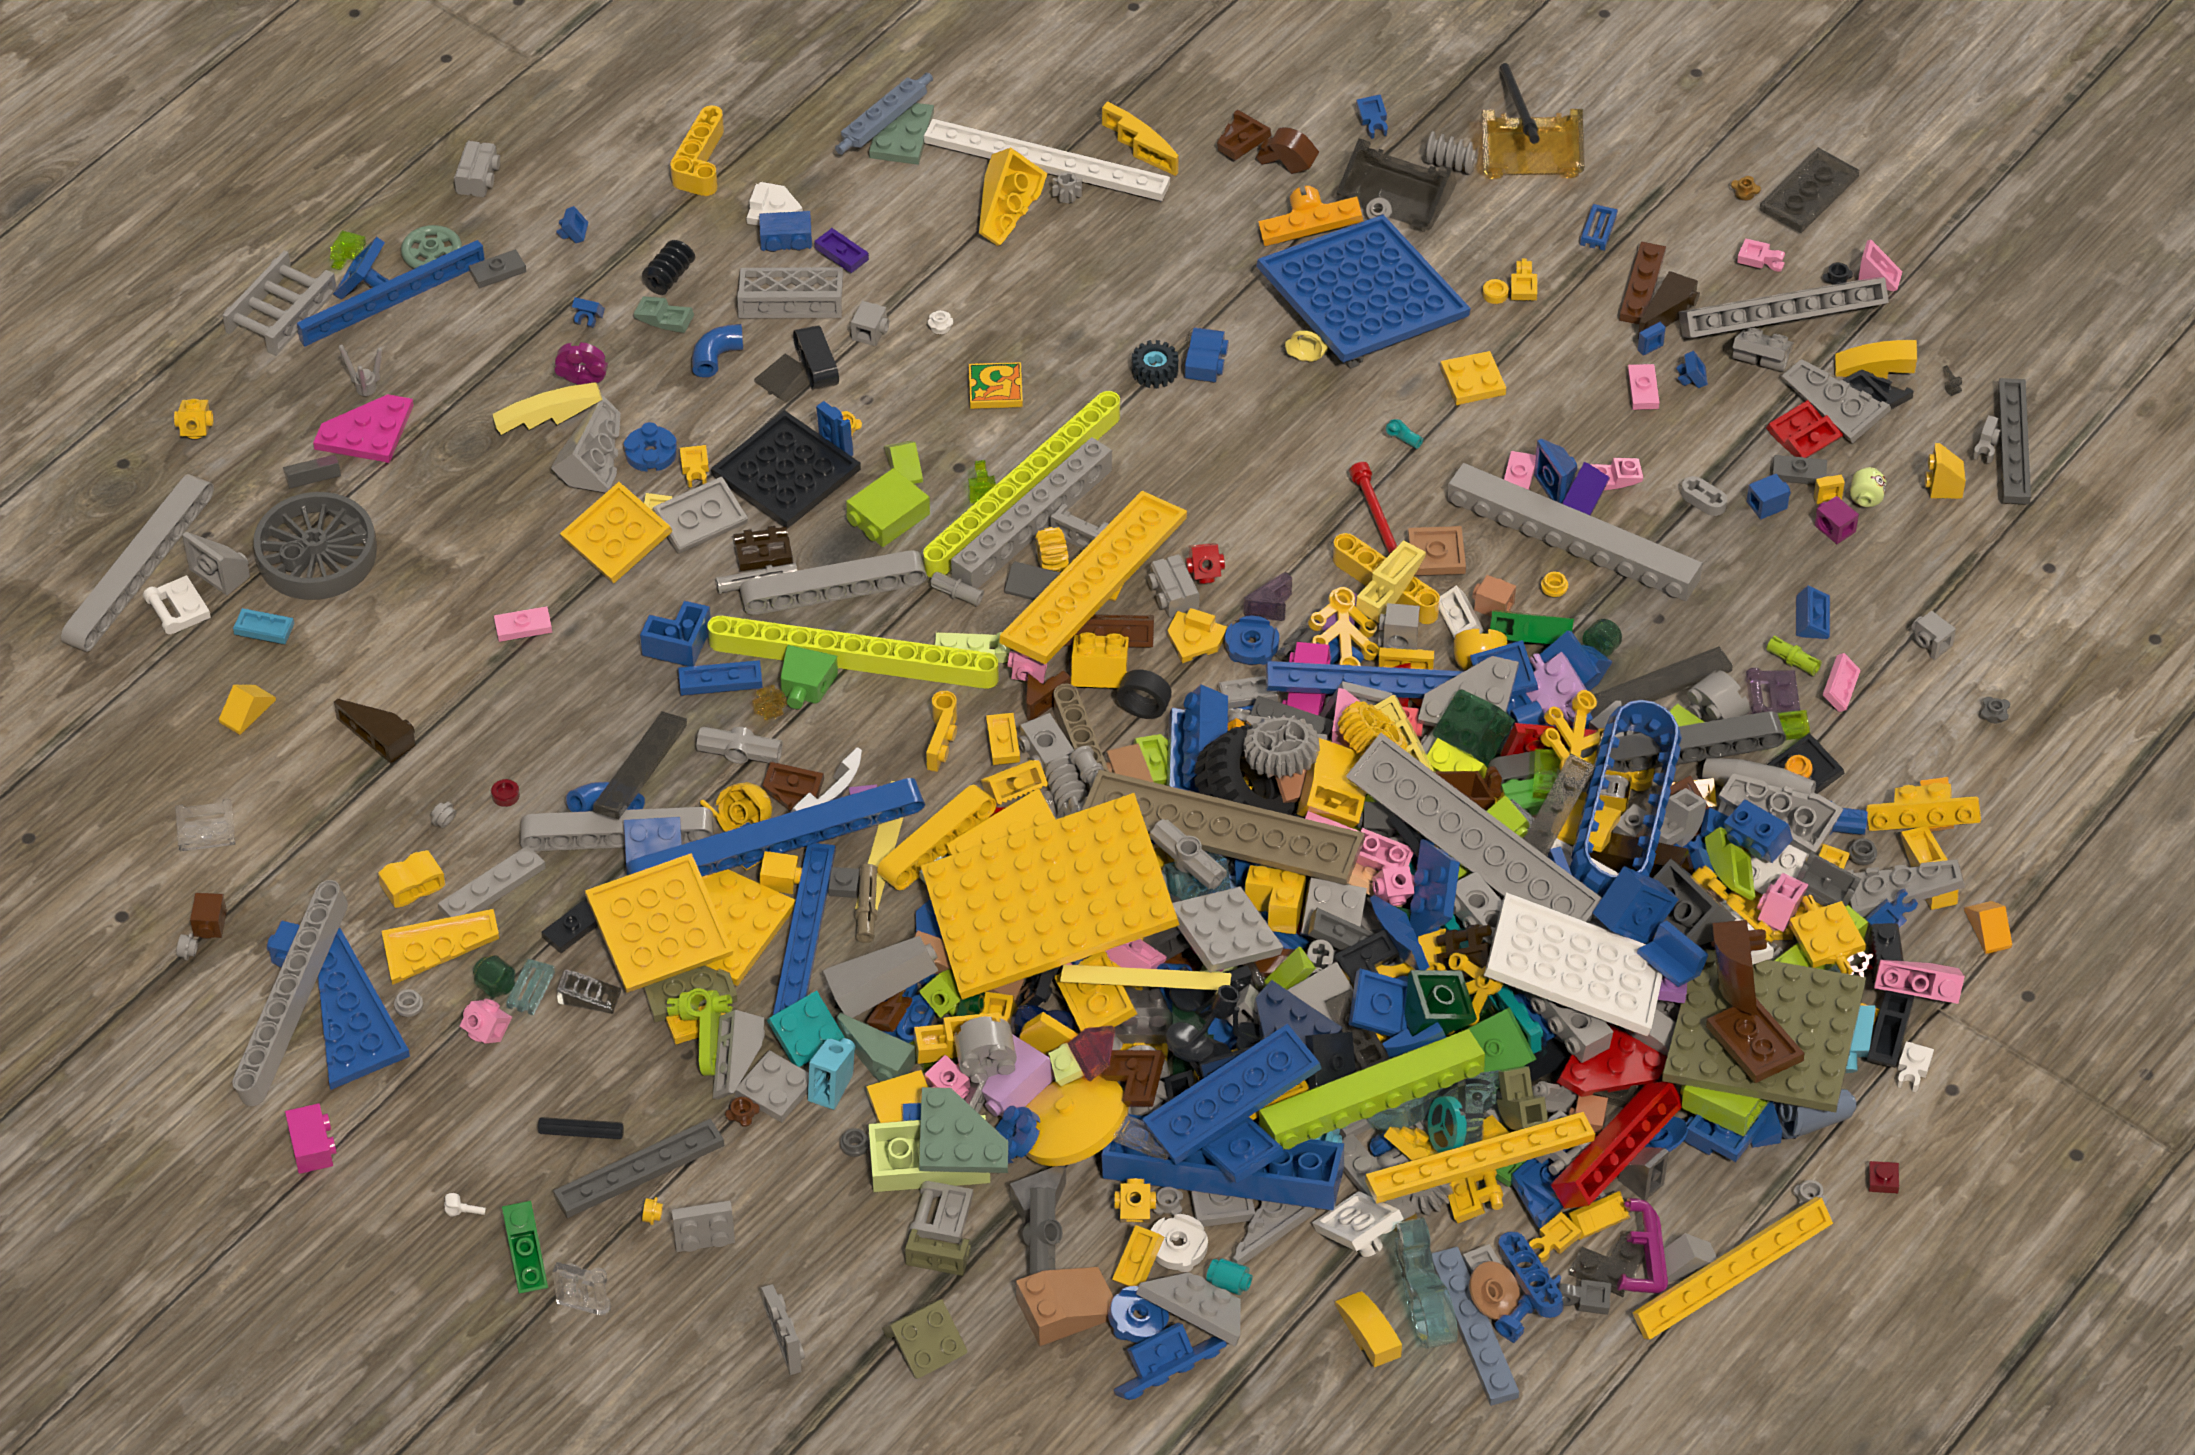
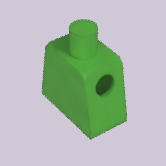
[781,645,838,709]

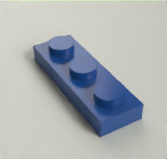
[678,660,763,695]

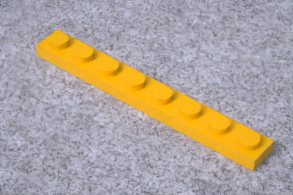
[1365,1112,1595,1204]
[1632,1197,1833,1340]

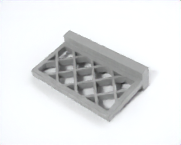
[737,267,843,318]

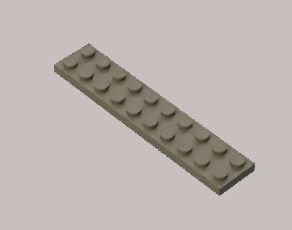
[1082,770,1365,885]

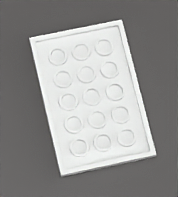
[1484,893,1663,1036]

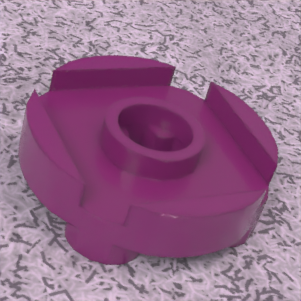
[554,342,608,385]

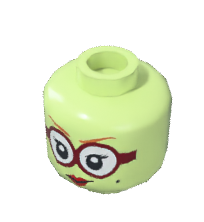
[1850,467,1886,507]

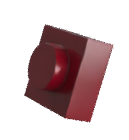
[1868,1161,1899,1194]

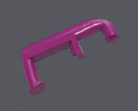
[1617,1198,1668,1293]

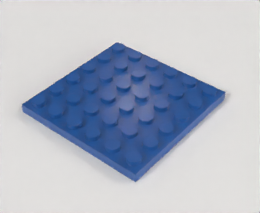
[1256,214,1471,362]

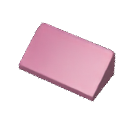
[1106,939,1167,969]

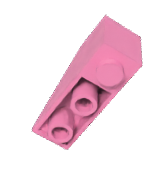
[1874,960,1965,1004]

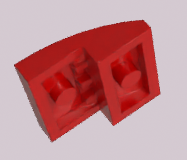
[1766,400,1843,458]

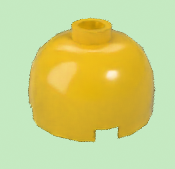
[1453,629,1507,671]
[716,782,772,832]

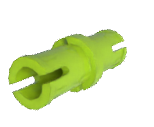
[1766,636,1822,676]

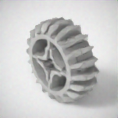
[1244,714,1320,779]

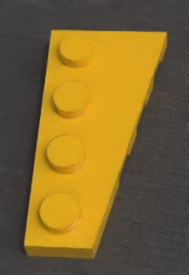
[382,909,499,985]

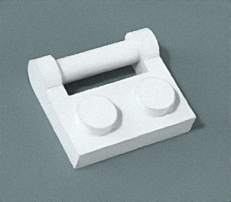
[143,575,211,634]

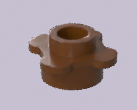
[726,1097,760,1127]

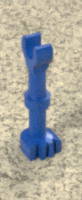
[1495,1267,1561,1343]

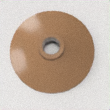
[1469,1261,1520,1320]

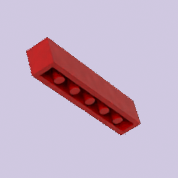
[1551,1082,1682,1209]

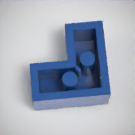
[640,601,711,666]

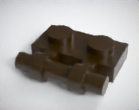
[733,526,793,571]
[1436,924,1492,979]

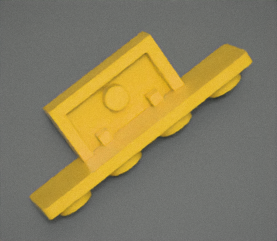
[1866,783,1981,831]

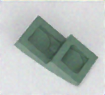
[633,296,694,333]

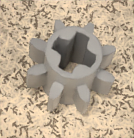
[1052,172,1082,203]

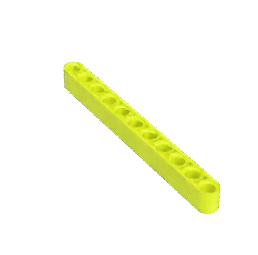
[923,391,1120,578]
[707,616,999,689]

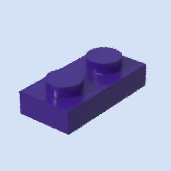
[814,228,869,273]

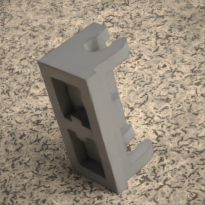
[1051,503,1108,549]

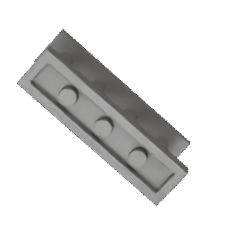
[223,250,336,356]

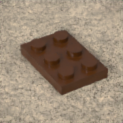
[1706,998,1805,1083]

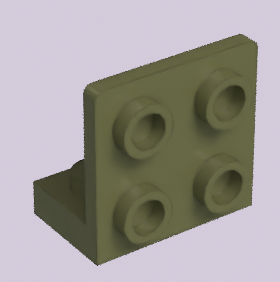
[882,1299,968,1379]

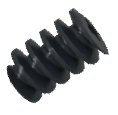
[642,240,696,295]

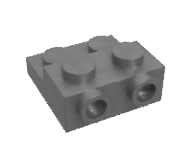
[1114,987,1172,1044]

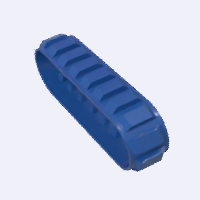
[1569,700,1682,898]

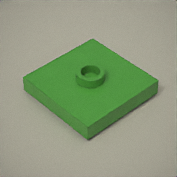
[1466,1007,1536,1082]

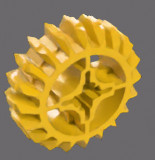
[1337,701,1408,756]

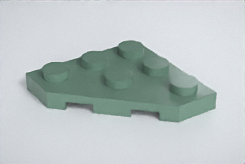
[919,1087,1008,1173]

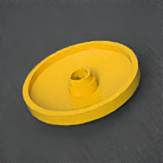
[1025,1072,1129,1166]

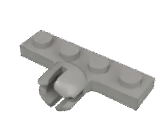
[1342,1134,1416,1222]

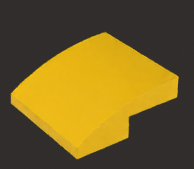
[1548,797,1621,852]
[866,1070,928,1123]

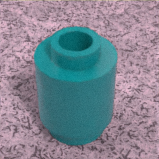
[1206,1258,1253,1295]

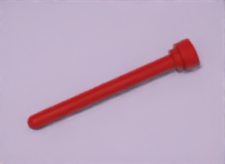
[1349,462,1397,555]

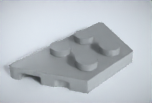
[1136,1272,1241,1346]

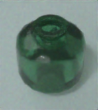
[1582,618,1622,657]
[473,955,515,998]

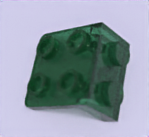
[1433,689,1515,767]

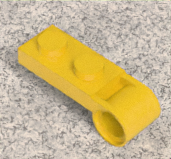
[926,691,957,772]

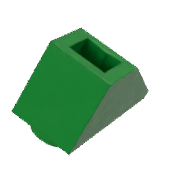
[1490,609,1574,644]
[502,1201,548,1294]

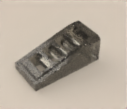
[557,970,621,1014]

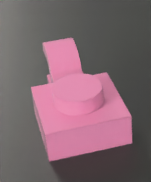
[1737,238,1785,272]

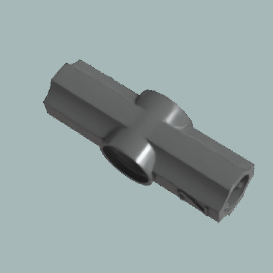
[1023,1187,1063,1275]

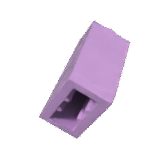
[982,1034,1055,1117]

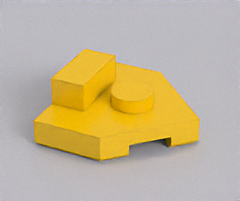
[1167,608,1228,663]

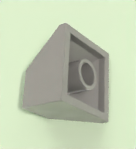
[182,532,250,596]

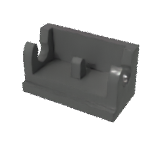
[1796,852,1861,906]

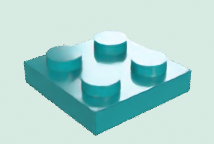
[767,990,845,1067]

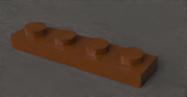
[1619,242,1666,324]

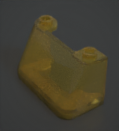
[1479,109,1585,179]

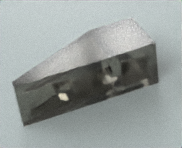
[1325,989,1390,1072]

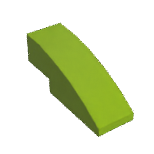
[1705,827,1755,901]

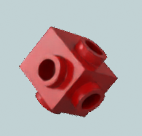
[1185,543,1225,583]

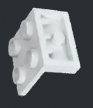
[1748,845,1809,894]

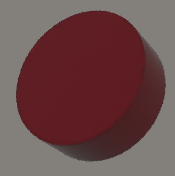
[491,779,520,807]

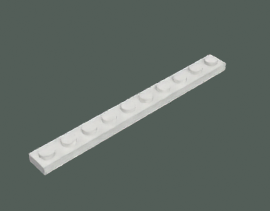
[924,119,1170,201]

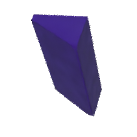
[1562,462,1610,516]

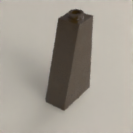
[1590,832,1694,878]

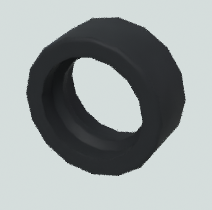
[1117,669,1172,719]

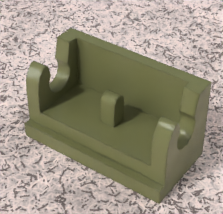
[905,1229,971,1276]

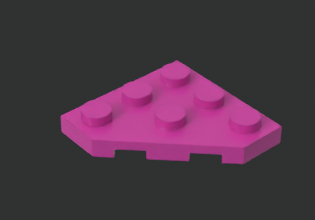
[313,394,414,463]

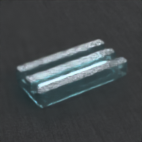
[506,959,555,1015]

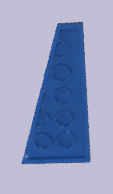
[318,928,410,1090]

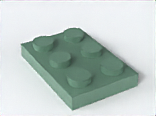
[869,103,934,165]

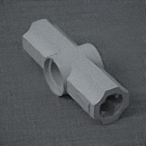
[696,727,783,764]
[1149,819,1227,890]

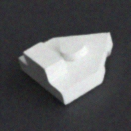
[747,182,803,226]

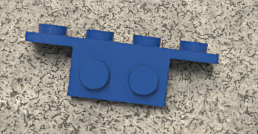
[1114,1323,1227,1400]

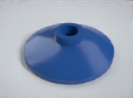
[1645,1117,1688,1152]

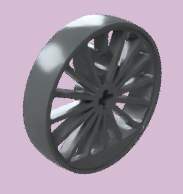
[254,492,377,600]

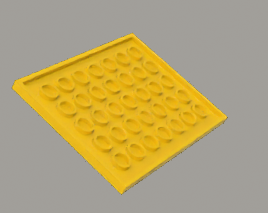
[921,793,1180,1000]

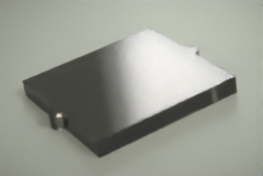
[754,353,809,403]

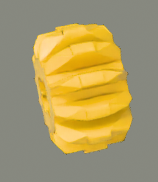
[1035,527,1069,572]

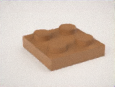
[1408,526,1466,575]

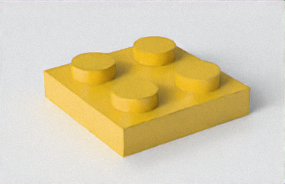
[1440,351,1506,405]

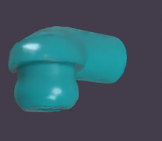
[1386,419,1423,449]

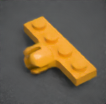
[1258,185,1364,246]

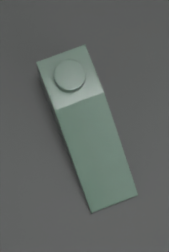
[837,1013,916,1082]

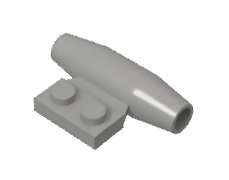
[1702,758,1816,816]

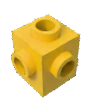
[174,399,213,439]
[1115,1178,1156,1223]

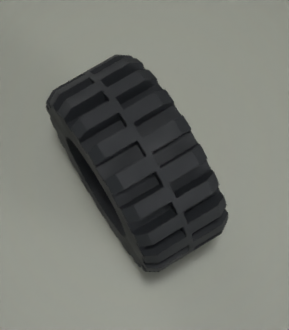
[1194,726,1299,815]

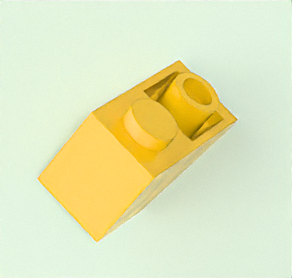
[1925,443,1966,499]

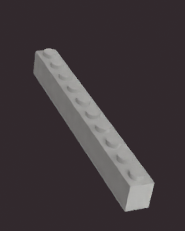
[1447,463,1703,601]

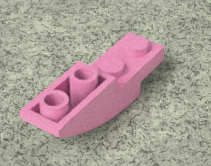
[1305,811,1414,871]

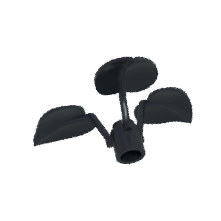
[1166,966,1261,1062]

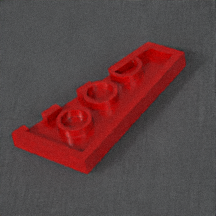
[1500,723,1601,757]

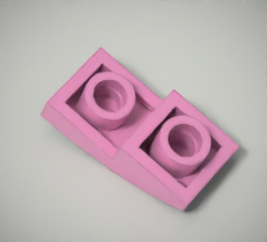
[1590,458,1643,490]

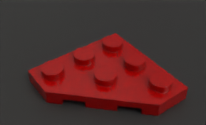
[1557,1021,1667,1097]

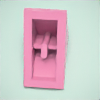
[1858,239,1902,291]

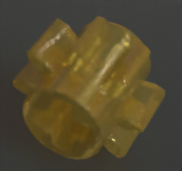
[752,684,787,720]

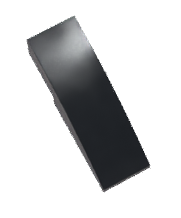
[1867,990,1914,1068]

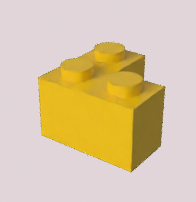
[1245,865,1306,934]

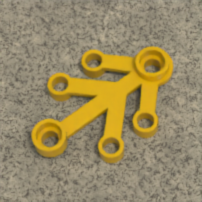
[1308,587,1379,666]
[1541,690,1604,782]
[1691,865,1774,943]
[1426,953,1503,1035]

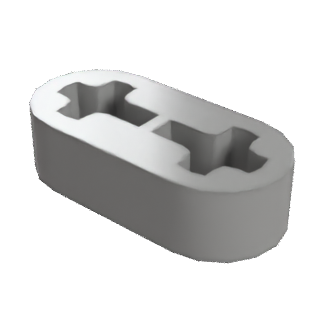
[1681,476,1727,516]

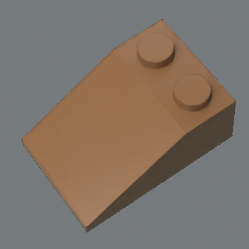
[1016,1267,1114,1346]

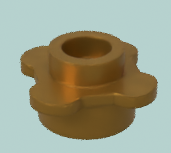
[1731,176,1761,201]

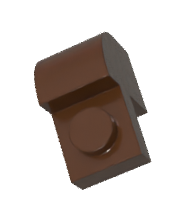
[1256,127,1319,174]

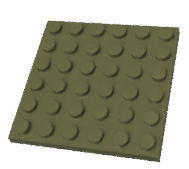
[1663,948,1866,1113]

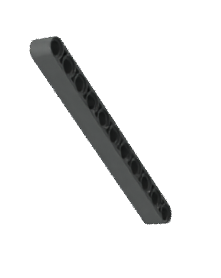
[1488,711,1786,785]

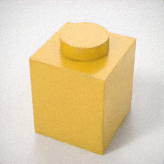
[760,851,802,894]

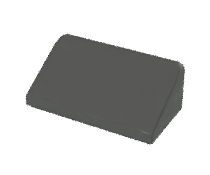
[283,455,341,488]
[1005,561,1060,600]

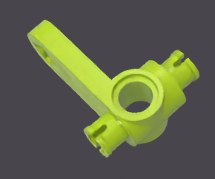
[667,988,733,1076]

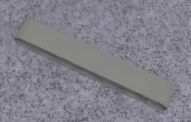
[740,550,927,615]
[520,807,713,851]

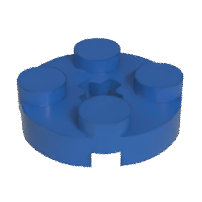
[624,422,677,472]
[1225,616,1279,665]
[996,1105,1040,1164]
[1108,1286,1169,1343]

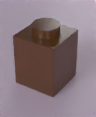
[190,893,227,939]

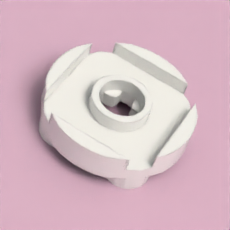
[1151,1214,1208,1272]

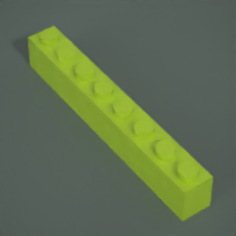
[1259,1029,1485,1150]

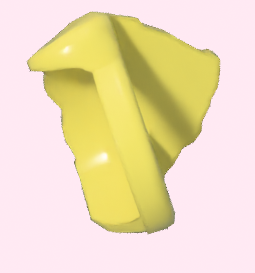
[1285,331,1328,362]

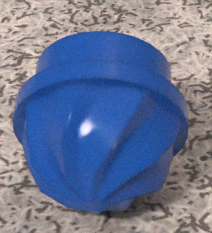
[1370,1132,1396,1157]

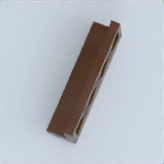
[1065,614,1154,647]

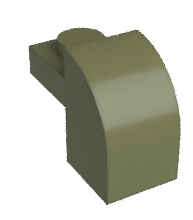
[1497,1066,1548,1130]

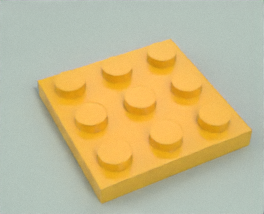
[560,482,673,584]

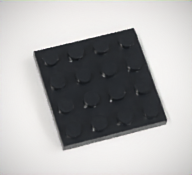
[711,410,861,529]

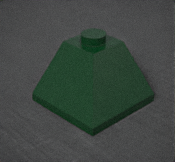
[1404,970,1477,1037]

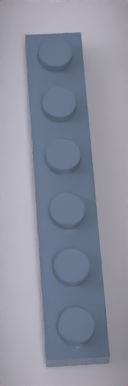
[1429,1247,1519,1406]

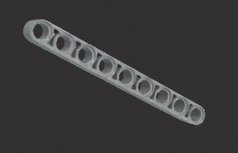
[61,474,214,652]
[232,880,348,1106]

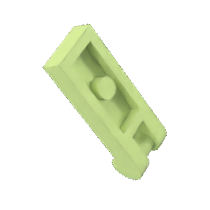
[935,632,1010,663]

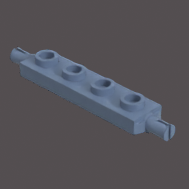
[835,72,933,155]

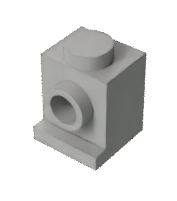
[1911,610,1956,660]

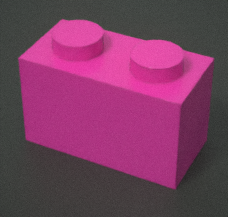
[285,1103,337,1174]

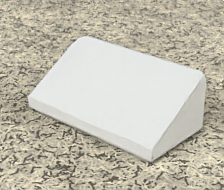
[1439,585,1485,639]

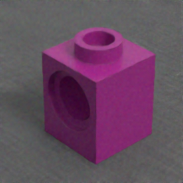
[1815,496,1859,544]

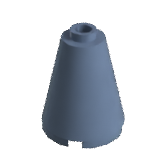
[1773,1089,1856,1139]

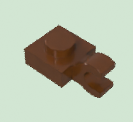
[866,989,913,1032]

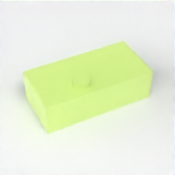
[869,1115,990,1192]

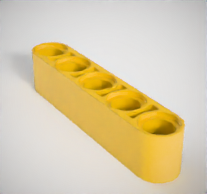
[1333,533,1440,624]
[877,785,997,890]

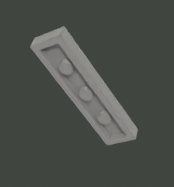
[438,845,546,918]

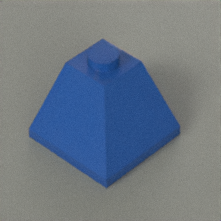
[1534,439,1577,504]

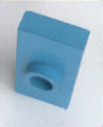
[233,608,294,644]

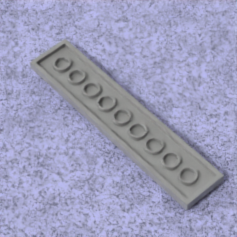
[1346,733,1602,923]

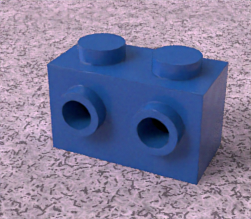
[1724,799,1793,863]

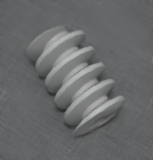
[1425,131,1481,174]
[1045,755,1089,812]

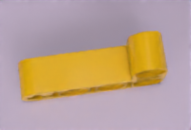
[670,105,724,196]

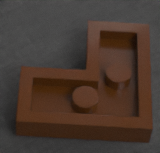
[1102,1050,1166,1107]

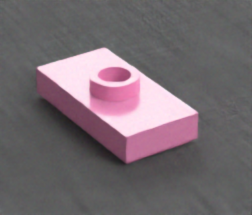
[1628,364,1659,410]
[1504,451,1536,490]
[494,607,552,642]
[1823,653,1861,712]

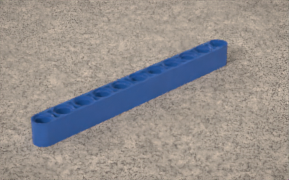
[627,778,925,877]

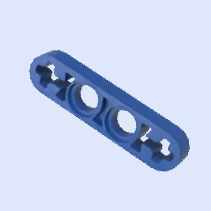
[1499,1232,1563,1318]

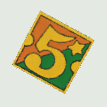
[969,362,1023,409]

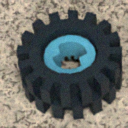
[1132,340,1179,389]

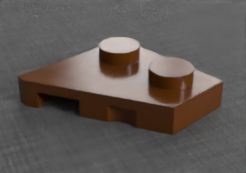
[763,762,824,812]

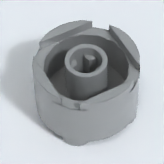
[1687,670,1750,722]
[954,1016,1017,1083]

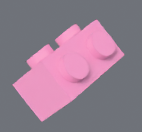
[1757,873,1808,932]

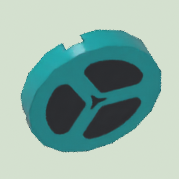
[1428,1096,1467,1153]

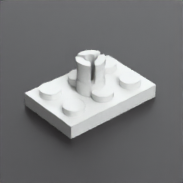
[1312,1191,1403,1257]

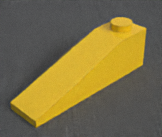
[979,147,1048,246]

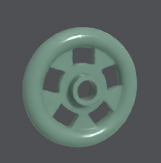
[401,225,462,269]

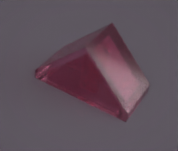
[1067,1026,1116,1081]

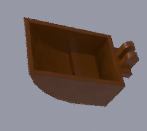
[1433,766,1502,811]
[1712,920,1767,1016]

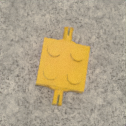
[1789,895,1866,974]

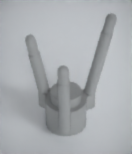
[339,345,382,396]

